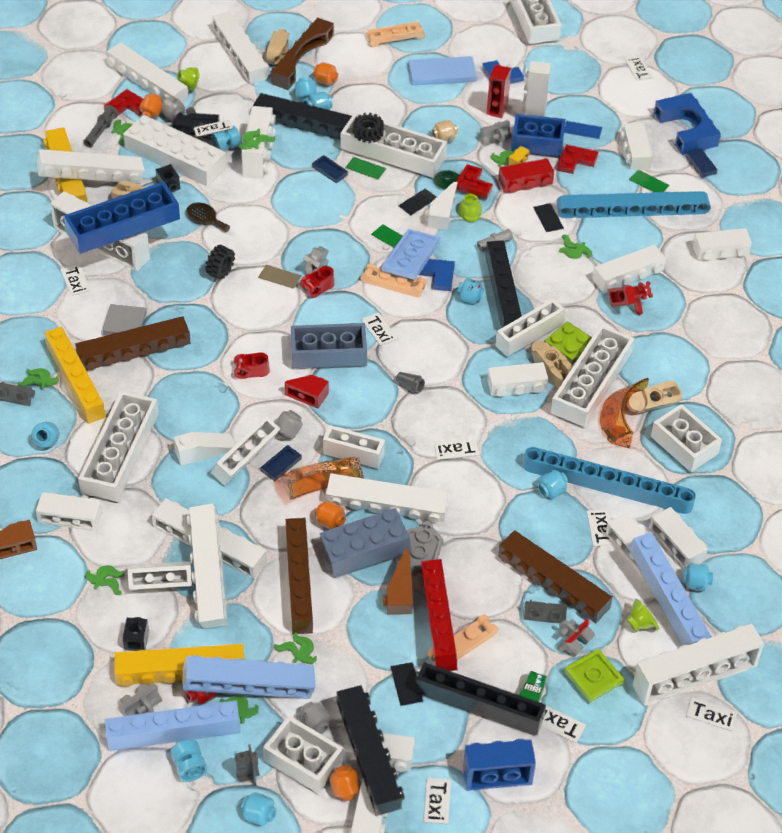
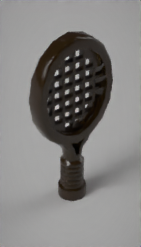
[186,202,230,232]

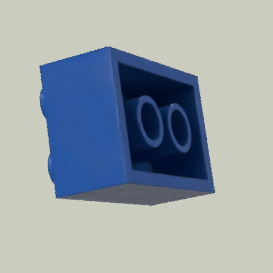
[511,114,566,156]
[463,739,536,791]

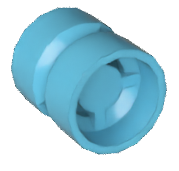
[211,126,242,151]
[170,739,207,782]

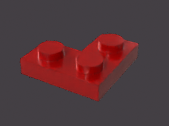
[104,89,143,116]
[557,144,599,174]
[457,164,493,199]

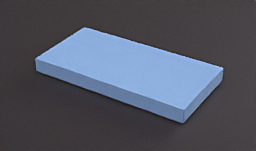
[409,56,477,85]
[382,229,441,280]

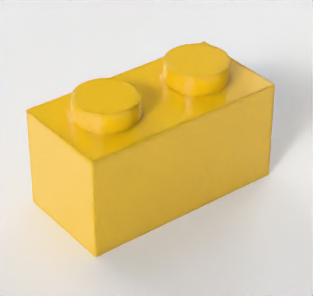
[508,146,530,165]

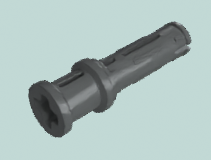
[83,105,118,148]

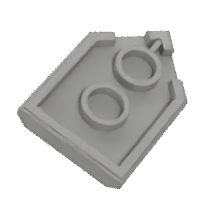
[394,520,444,573]

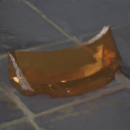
[600,378,649,449]
[280,457,364,500]

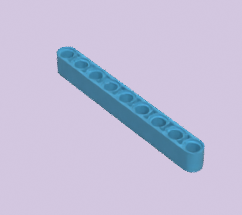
[556,191,711,218]
[523,447,696,514]

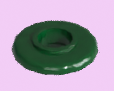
[434,170,460,189]

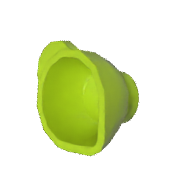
[177,67,200,91]
[457,194,482,222]
[626,598,660,632]

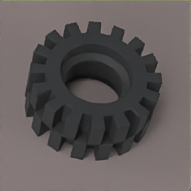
[353,113,384,143]
[205,244,235,280]

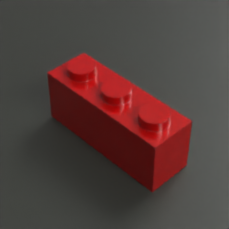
[486,64,511,119]
[498,158,554,193]

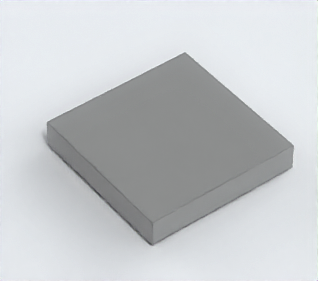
[103,304,147,335]

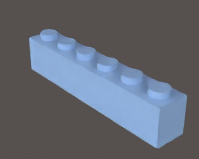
[628,532,712,645]
[183,655,316,699]
[105,700,241,751]

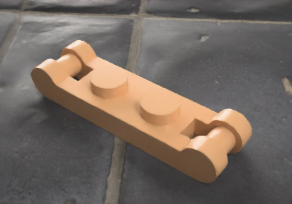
[366,22,425,47]
[361,263,427,297]
[427,614,499,660]

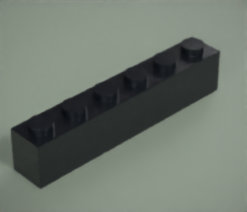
[253,93,352,140]
[485,240,522,328]
[415,662,546,735]
[336,685,405,816]

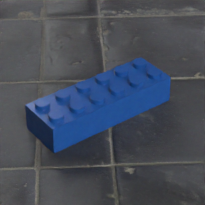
[63,182,180,254]

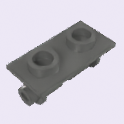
[0,382,35,406]
[524,600,567,623]
[235,744,259,786]

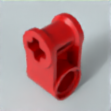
[300,266,335,298]
[233,352,270,379]

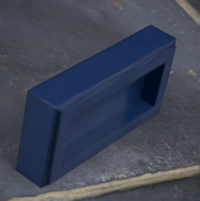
[686,148,718,178]
[312,155,348,184]
[261,445,302,482]

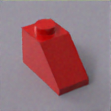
[285,375,329,409]

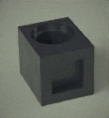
[155,164,181,192]
[122,617,149,651]

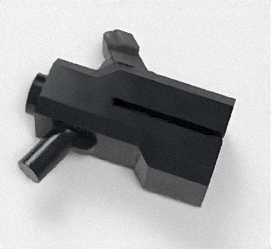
[172,107,220,139]

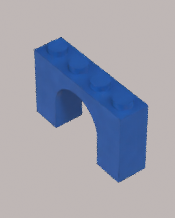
[654,92,721,155]

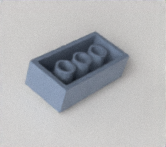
[291,323,367,368]
[319,508,411,578]

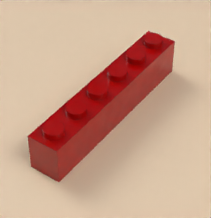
[421,559,458,671]

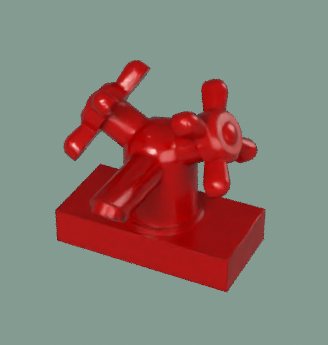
[607,281,653,315]

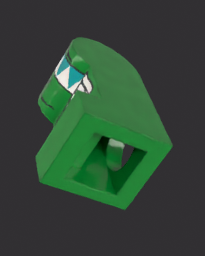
[520,671,547,702]

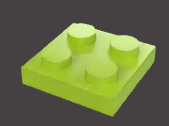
[544,321,592,364]
[564,648,625,703]

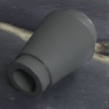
[396,372,425,393]

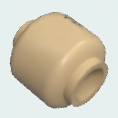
[432,120,458,142]

